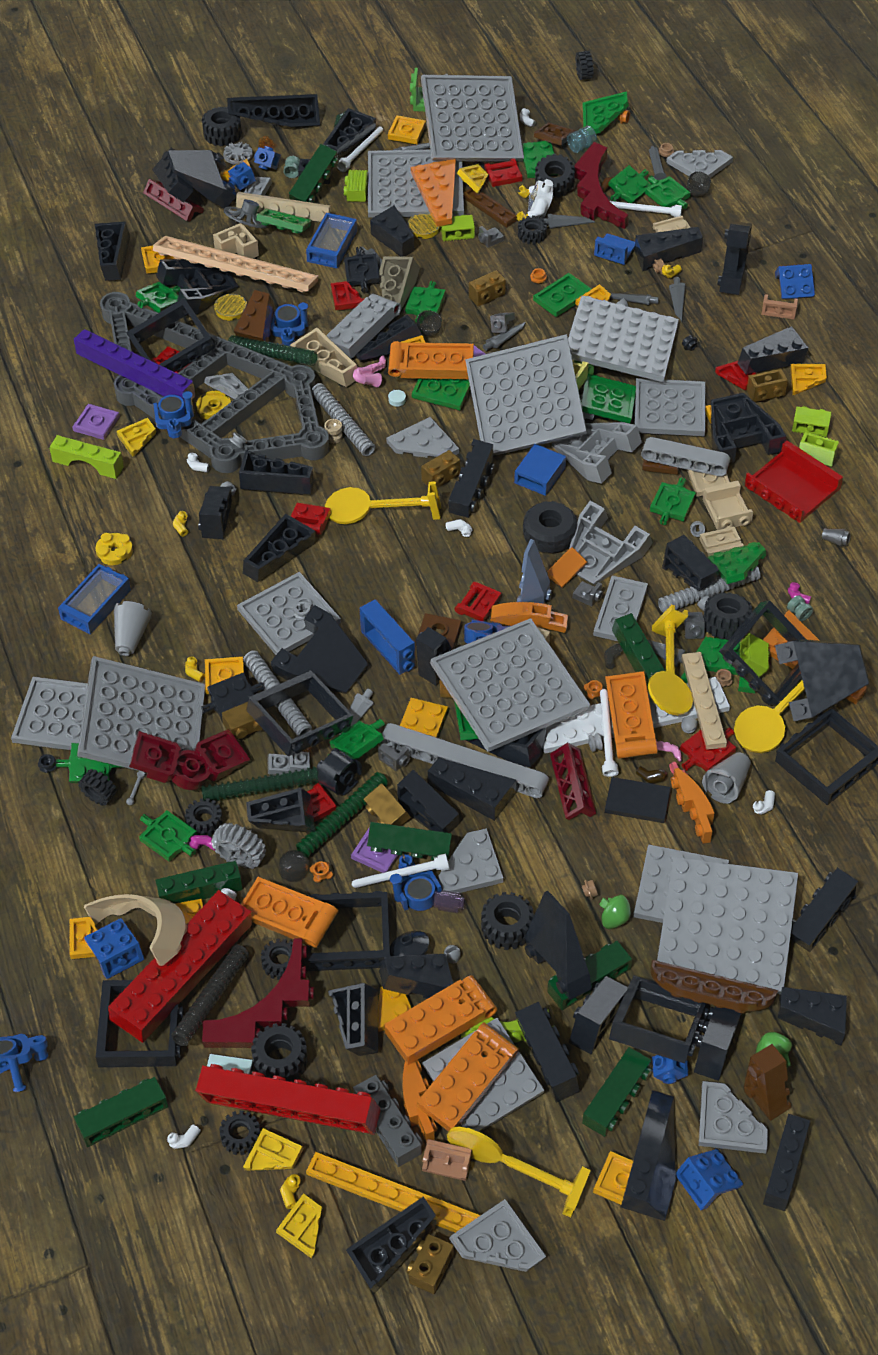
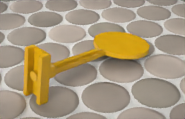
[325,482,441,524]
[648,604,693,716]
[734,680,805,753]
[447,1127,591,1218]

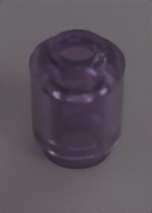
[434,890,465,913]

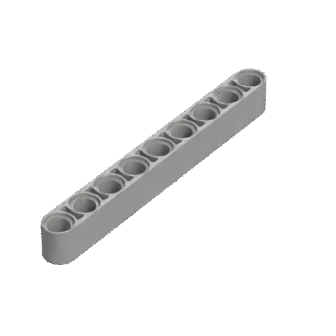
[379,723,549,798]

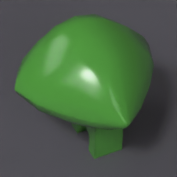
[599,895,631,929]
[756,1032,792,1067]

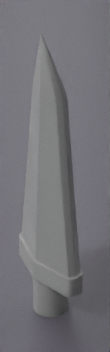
[339,689,373,735]

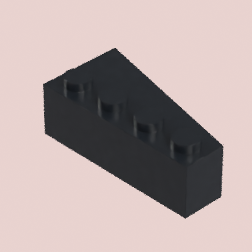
[94,221,130,281]
[346,1196,439,1294]

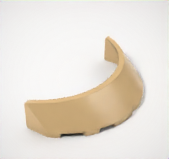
[84,894,187,966]

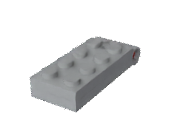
[326,294,401,359]

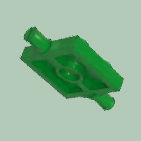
[608,165,652,203]
[645,176,690,209]
[405,281,446,324]
[136,282,181,313]
[650,477,696,525]
[328,719,385,759]
[56,743,124,783]
[139,810,197,862]

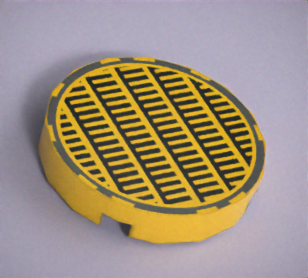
[408,214,440,239]
[214,294,247,321]

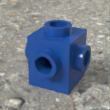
[254,146,281,170]
[228,162,256,190]
[652,1055,688,1084]

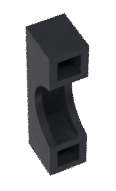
[763,1113,810,1211]

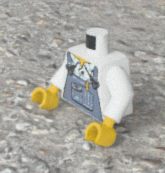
[517,179,553,221]

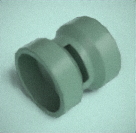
[283,156,300,178]
[787,595,813,621]

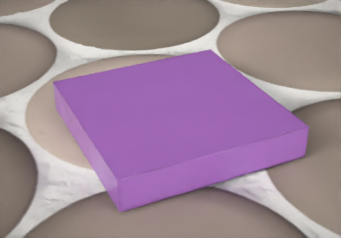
[73,404,120,440]
[351,828,399,873]

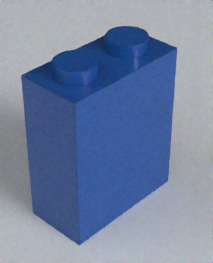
[514,444,566,496]

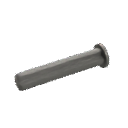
[649,146,666,180]

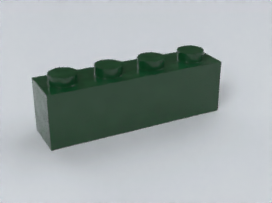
[289,144,339,203]
[612,613,665,692]
[367,822,452,860]
[155,860,243,904]
[547,941,632,1011]
[582,1047,652,1137]
[73,1077,168,1148]

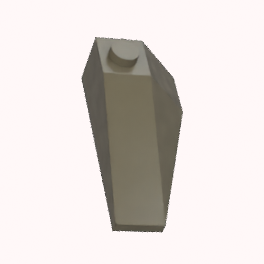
[379,256,420,316]

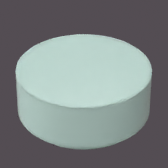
[388,390,406,406]

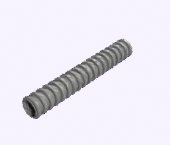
[311,383,375,456]
[658,566,760,613]
[243,650,312,737]

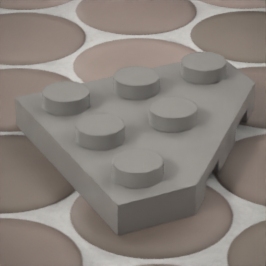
[666,150,733,184]
[386,417,459,458]
[439,828,503,897]
[698,1081,768,1154]
[449,1199,546,1272]

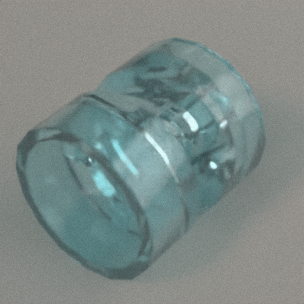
[567,125,597,153]

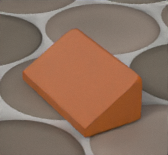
[547,547,587,588]

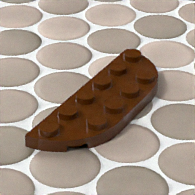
[650,960,778,1013]

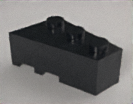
[198,486,232,540]
[397,770,459,833]
[246,788,315,832]

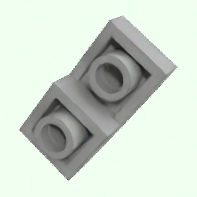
[268,752,310,775]

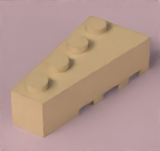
[290,328,357,387]

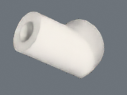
[519,108,536,128]
[187,453,209,472]
[446,519,472,537]
[753,791,775,814]
[167,1125,201,1149]

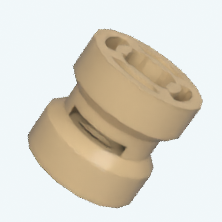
[324,419,343,444]

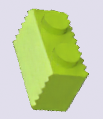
[344,169,368,202]
[440,215,475,241]
[792,406,831,437]
[799,432,839,466]
[740,633,770,677]

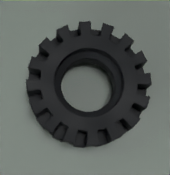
[575,51,594,80]
[518,215,547,245]
[78,769,117,806]
[185,798,223,836]
[261,938,293,980]
[219,1110,261,1155]

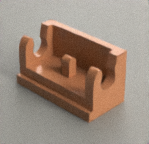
[761,294,798,320]
[422,1139,472,1181]

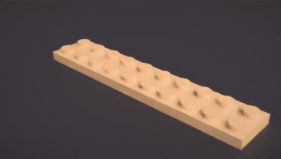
[153,236,318,292]

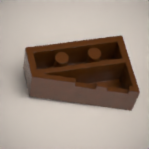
[234,290,275,350]
[744,1044,791,1121]

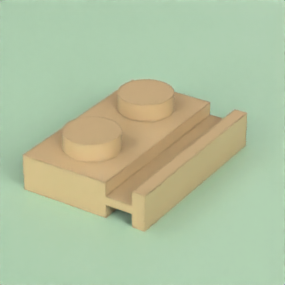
[653,216,691,232]
[699,526,744,556]

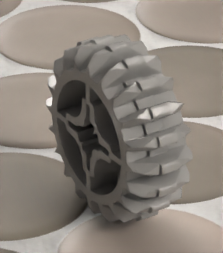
[211,823,266,869]

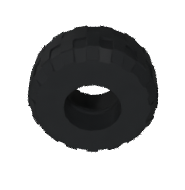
[523,501,577,553]

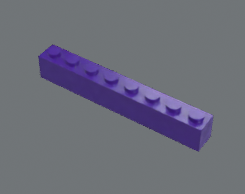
[74,329,195,404]

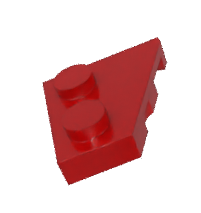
[330,281,365,310]
[715,361,756,390]

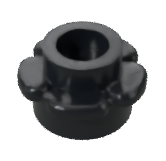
[682,335,698,351]
[38,754,57,773]

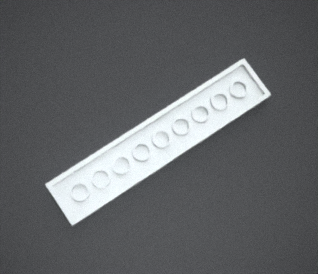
[542,677,730,754]

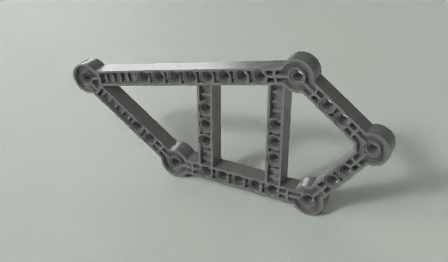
[100,292,329,473]

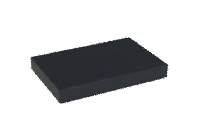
[604,777,670,823]

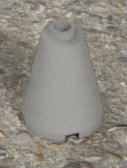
[114,601,152,656]
[702,752,751,804]

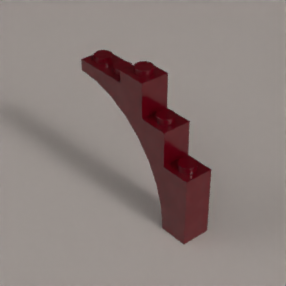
[574,142,628,229]
[202,938,314,1048]

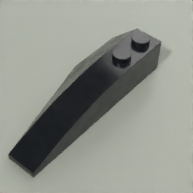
[227,94,320,127]
[621,1090,676,1221]

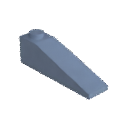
[517,539,552,604]

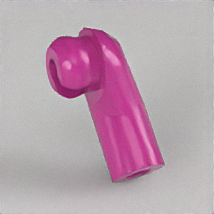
[788,582,811,604]
[189,835,215,851]

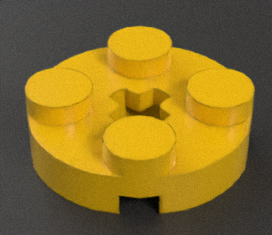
[196,391,231,420]
[95,533,133,565]

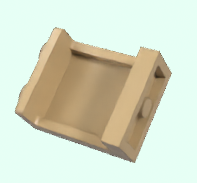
[703,481,753,530]

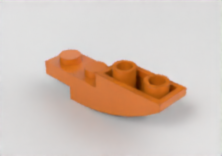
[490,602,568,633]
[671,768,714,844]
[403,1060,437,1144]

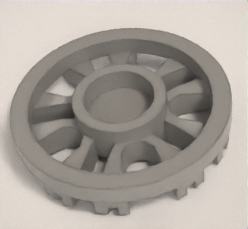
[224,142,253,165]

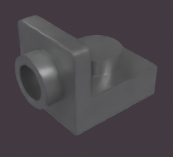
[478,226,504,248]
[490,312,515,333]
[573,581,603,607]
[684,612,705,639]
[378,743,410,772]

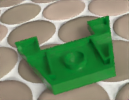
[681,637,756,694]

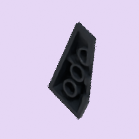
[355,315,425,361]
[466,727,547,767]

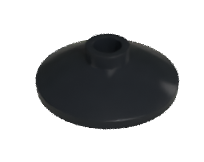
[390,931,430,956]

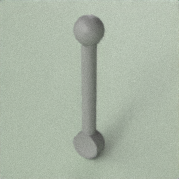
[126,771,145,805]

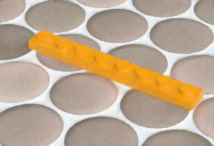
[306,1152,481,1233]

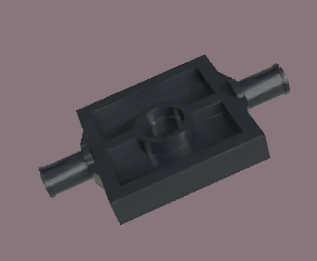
[344,246,380,292]
[201,673,264,723]

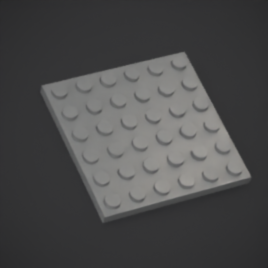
[421,75,524,161]
[368,150,464,218]
[568,295,679,382]
[465,334,587,456]
[430,618,590,752]
[77,656,205,772]
[657,857,798,994]

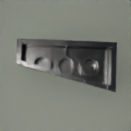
[323,108,376,160]
[152,147,193,202]
[634,227,703,272]
[737,326,808,374]
[448,439,495,518]
[239,450,314,495]
[243,514,316,582]
[428,757,516,821]
[790,867,858,952]
[515,1002,579,1103]

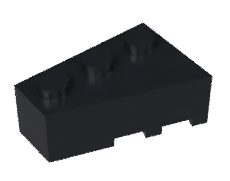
[370,205,415,257]
[662,535,719,591]
[416,627,452,686]
[379,954,453,999]
[569,976,628,1055]
[328,983,378,1056]
[777,987,847,1046]
[694,1006,742,1081]

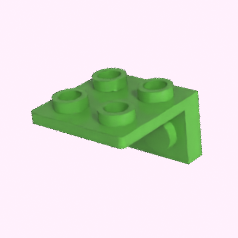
[410,68,425,112]

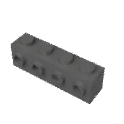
[353,1075,423,1167]

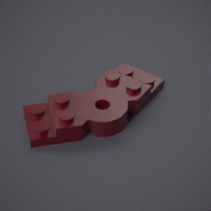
[129,729,250,790]

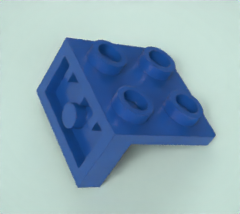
[594,234,635,264]
[775,264,815,299]
[84,918,144,979]
[676,1149,743,1210]

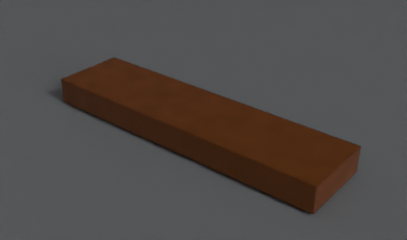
[463,188,518,228]

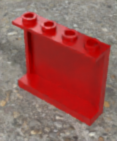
[744,440,843,523]

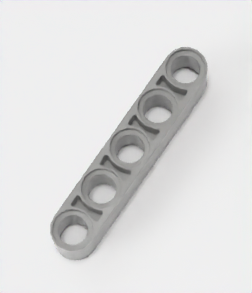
[641,437,730,476]

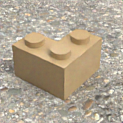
[213,223,259,258]

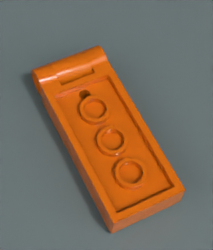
[388,341,474,379]
[605,671,657,759]
[241,877,338,948]
[384,975,497,1065]
[417,1022,519,1131]

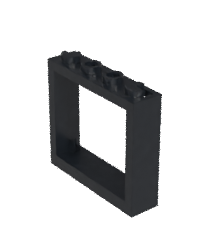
[126,298,216,372]
[719,600,806,705]
[246,671,353,757]
[775,708,878,805]
[305,891,390,971]
[609,975,709,1064]
[96,980,185,1068]

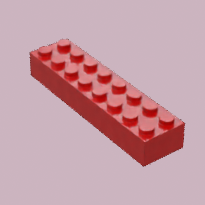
[108,890,252,1043]
[195,1064,381,1135]

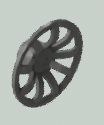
[224,199,270,228]

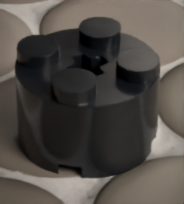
[316,748,362,795]

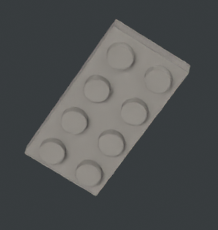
[593,576,648,641]

